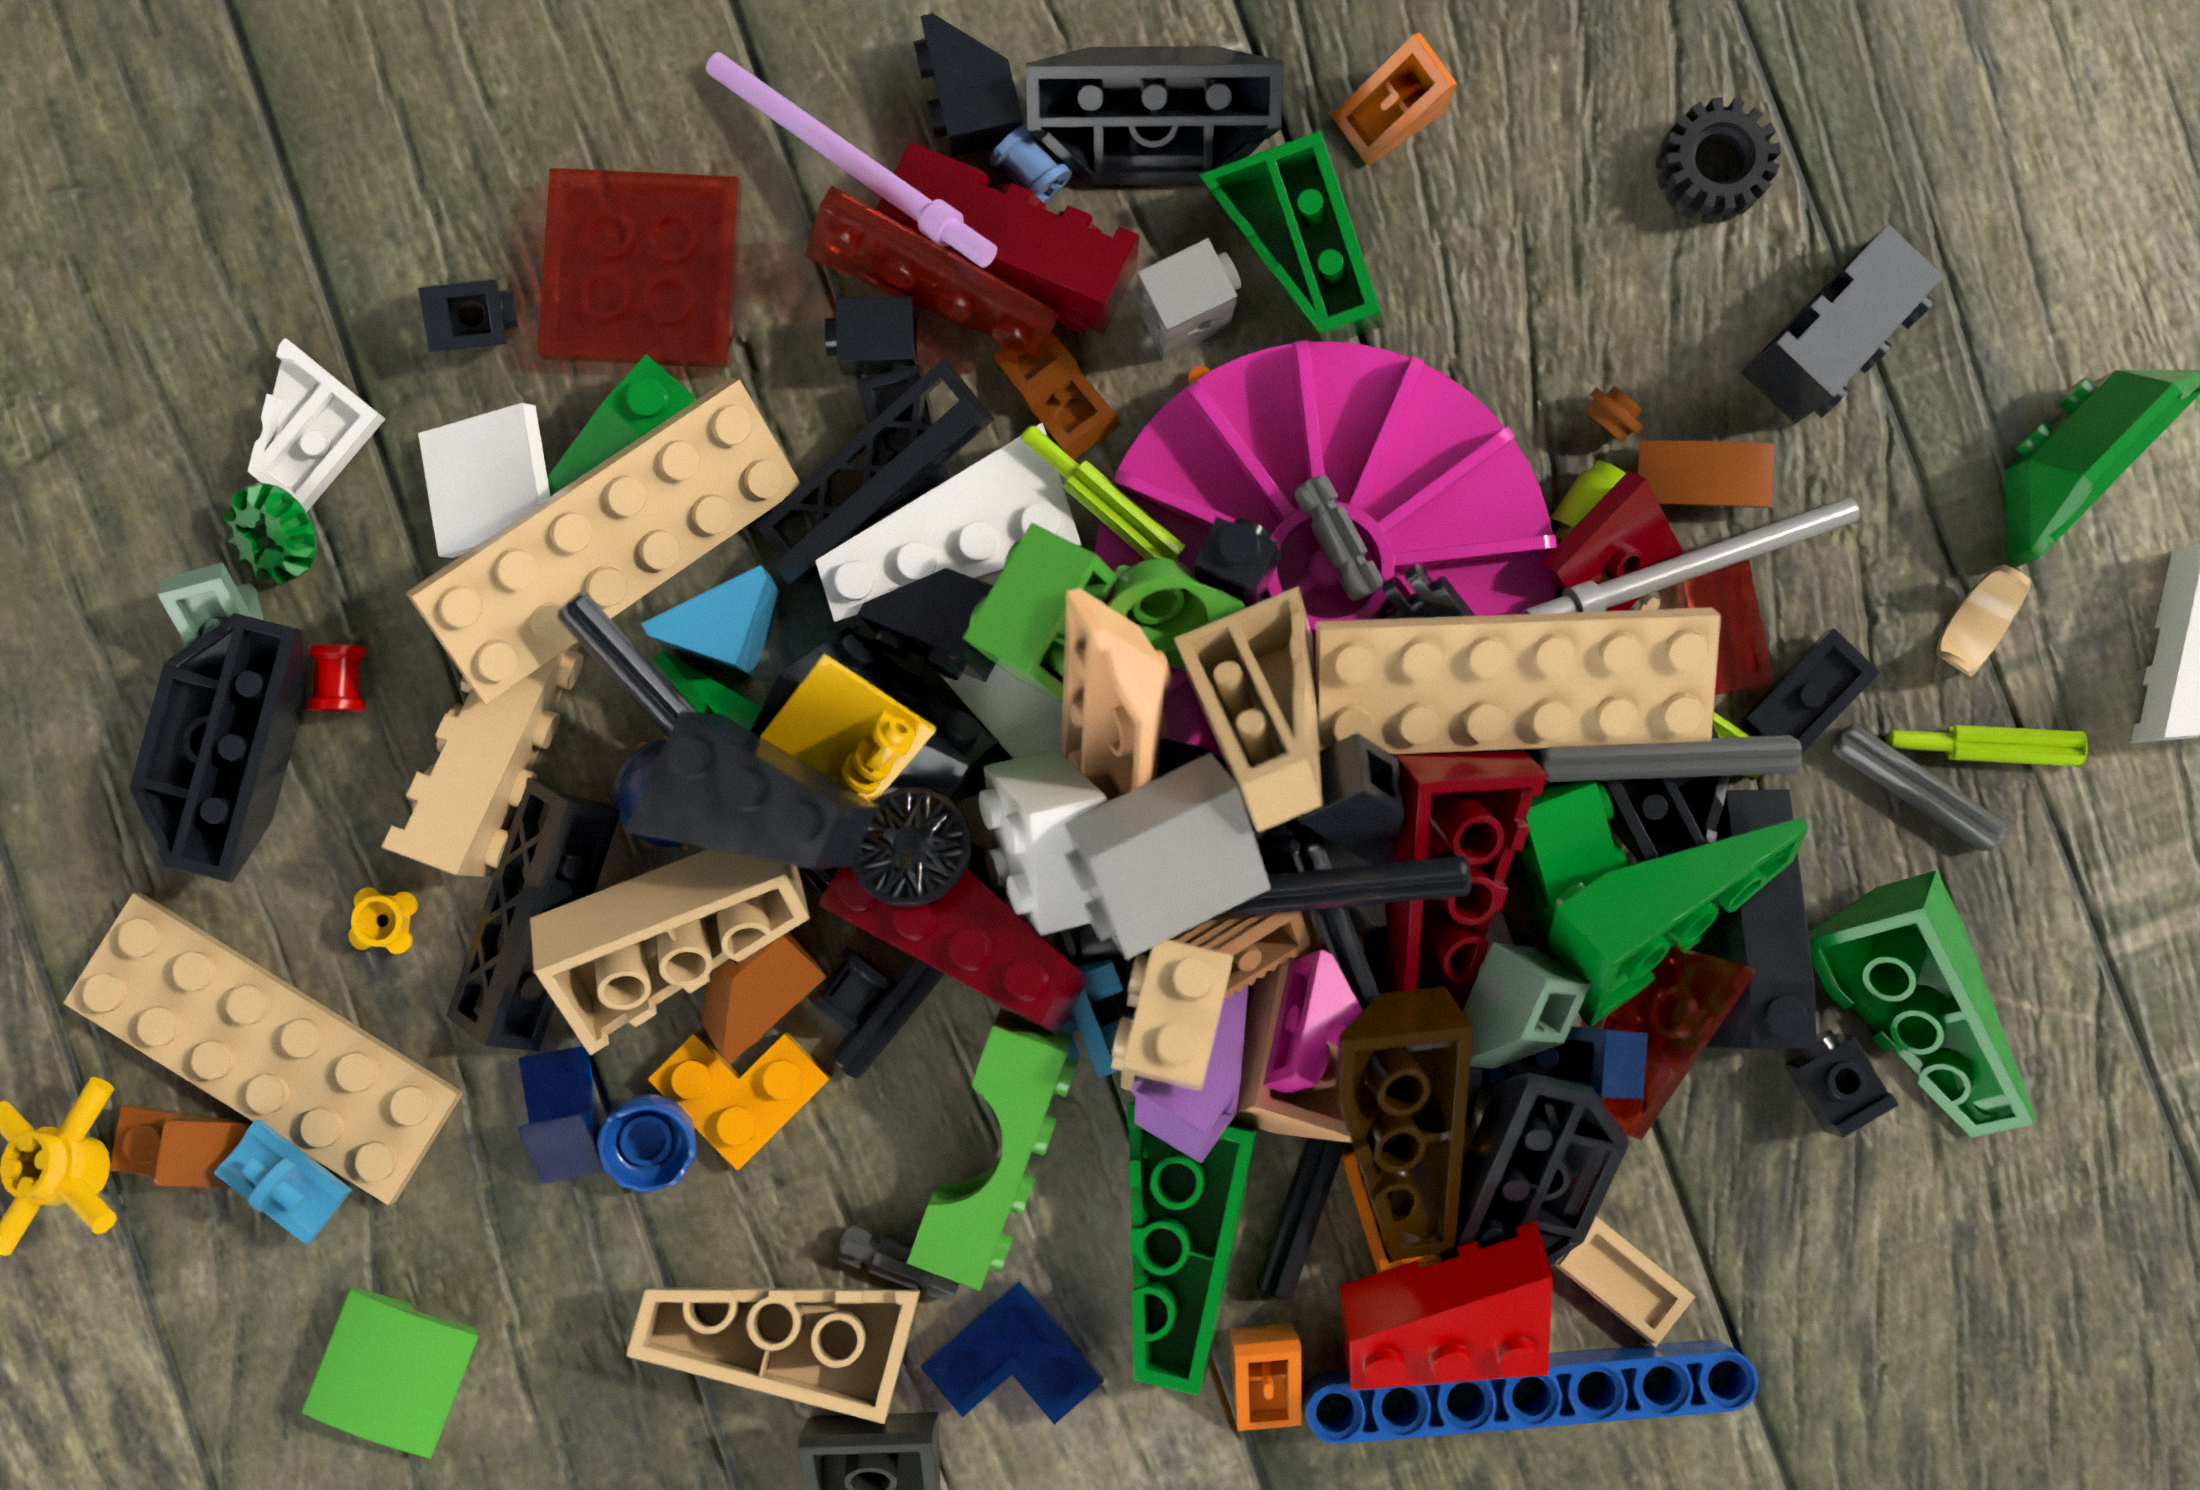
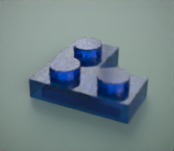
[920,1278,1104,1425]

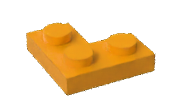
[648,1032,832,1171]

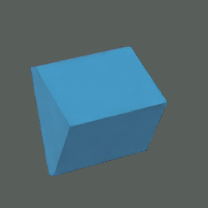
[641,565,783,678]

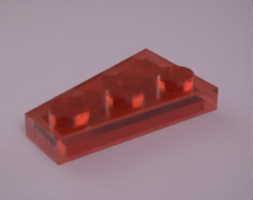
[1600,946,1757,1140]

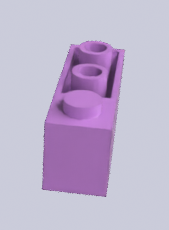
[1131,985,1248,1163]

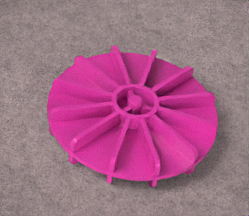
[1095,340,1557,759]

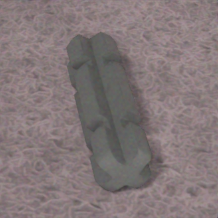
[1295,475,1383,601]
[837,1225,959,1302]

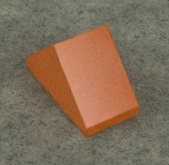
[1331,33,1457,165]
[1228,1323,1301,1431]

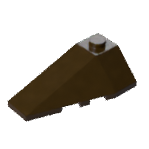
[1335,986,1473,1260]

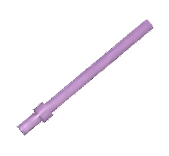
[706,52,997,268]

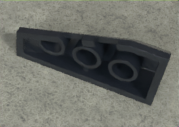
[1665,789,1817,1049]

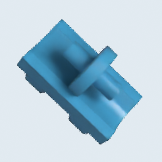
[1061,959,1134,1078]
[214,1119,352,1245]

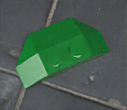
[2004,370,2200,567]

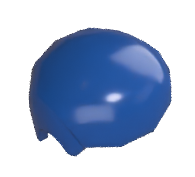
[597,1093,697,1193]

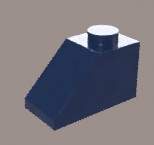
[1489,1025,1648,1099]

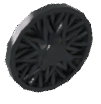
[851,788,972,907]

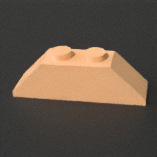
[1061,588,1171,803]

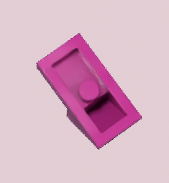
[1263,950,1363,1094]

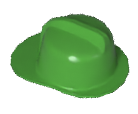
[1107,558,1246,670]

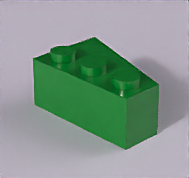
[1199,130,1384,342]
[1514,758,1629,961]

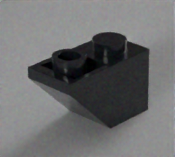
[913,13,1023,157]
[857,568,996,682]
[1298,732,1404,865]

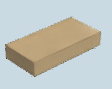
[1552,1216,1695,1347]

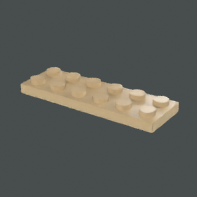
[406,377,801,704]
[1315,608,1721,754]
[63,893,464,1205]

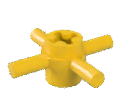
[0,1077,117,1256]

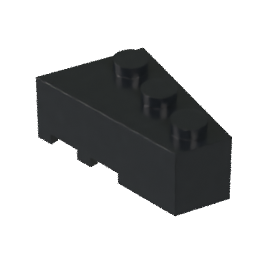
[751,627,999,805]
[625,711,879,869]

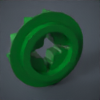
[222,483,317,585]

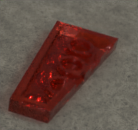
[805,185,1060,357]

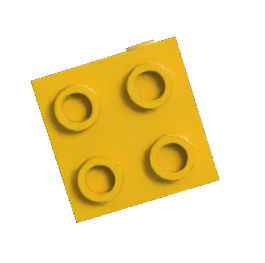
[760,654,936,803]

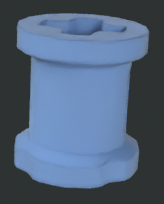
[989,124,1072,203]

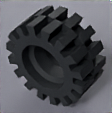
[1655,97,1781,223]

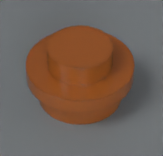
[1584,386,1644,443]

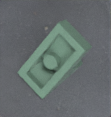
[157,563,264,646]

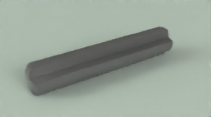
[1832,724,2007,851]

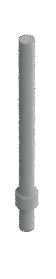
[1521,498,1859,614]

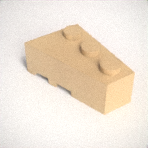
[1174,587,1322,832]

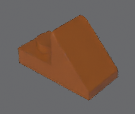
[110,1104,253,1188]

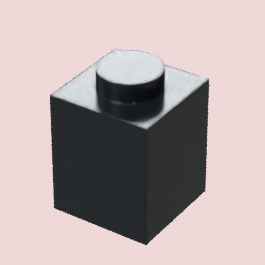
[825,296,918,375]

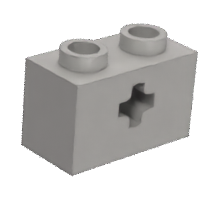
[1135,238,1241,360]

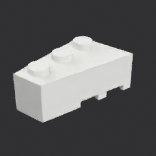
[2130,542,2200,743]

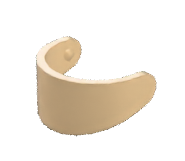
[1936,565,2031,677]

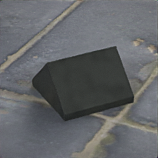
[798,1412,941,1490]

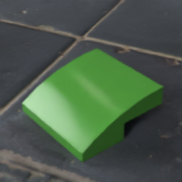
[301,1286,479,1459]

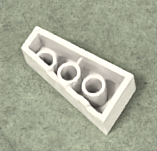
[815,423,1081,630]

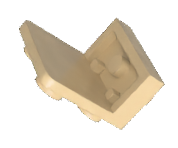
[1111,940,1234,1091]

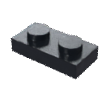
[1740,628,1880,753]

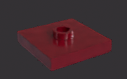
[1541,470,1683,611]

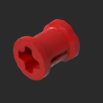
[306,644,367,712]

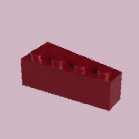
[819,794,1090,1035]

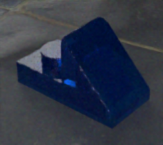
[518,1046,606,1184]

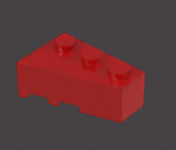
[1340,1221,1553,1390]

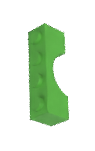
[906,1008,1079,1291]

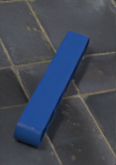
[1301,1340,1759,1444]

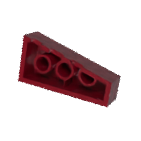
[876,141,1139,335]
[1377,749,1548,1011]

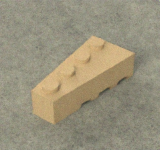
[382,642,583,877]
[530,848,809,1056]
[626,1287,921,1424]

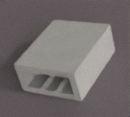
[1064,753,1271,960]

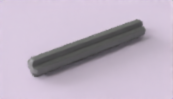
[1539,735,1802,782]

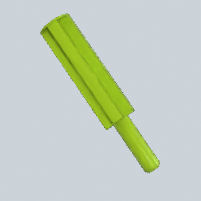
[1021,426,1186,561]
[1886,725,2088,768]

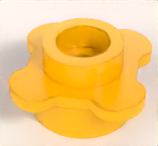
[348,887,418,954]

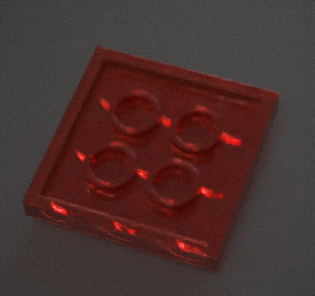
[538,168,742,368]

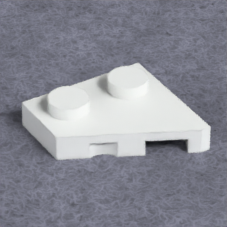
[247,338,385,512]

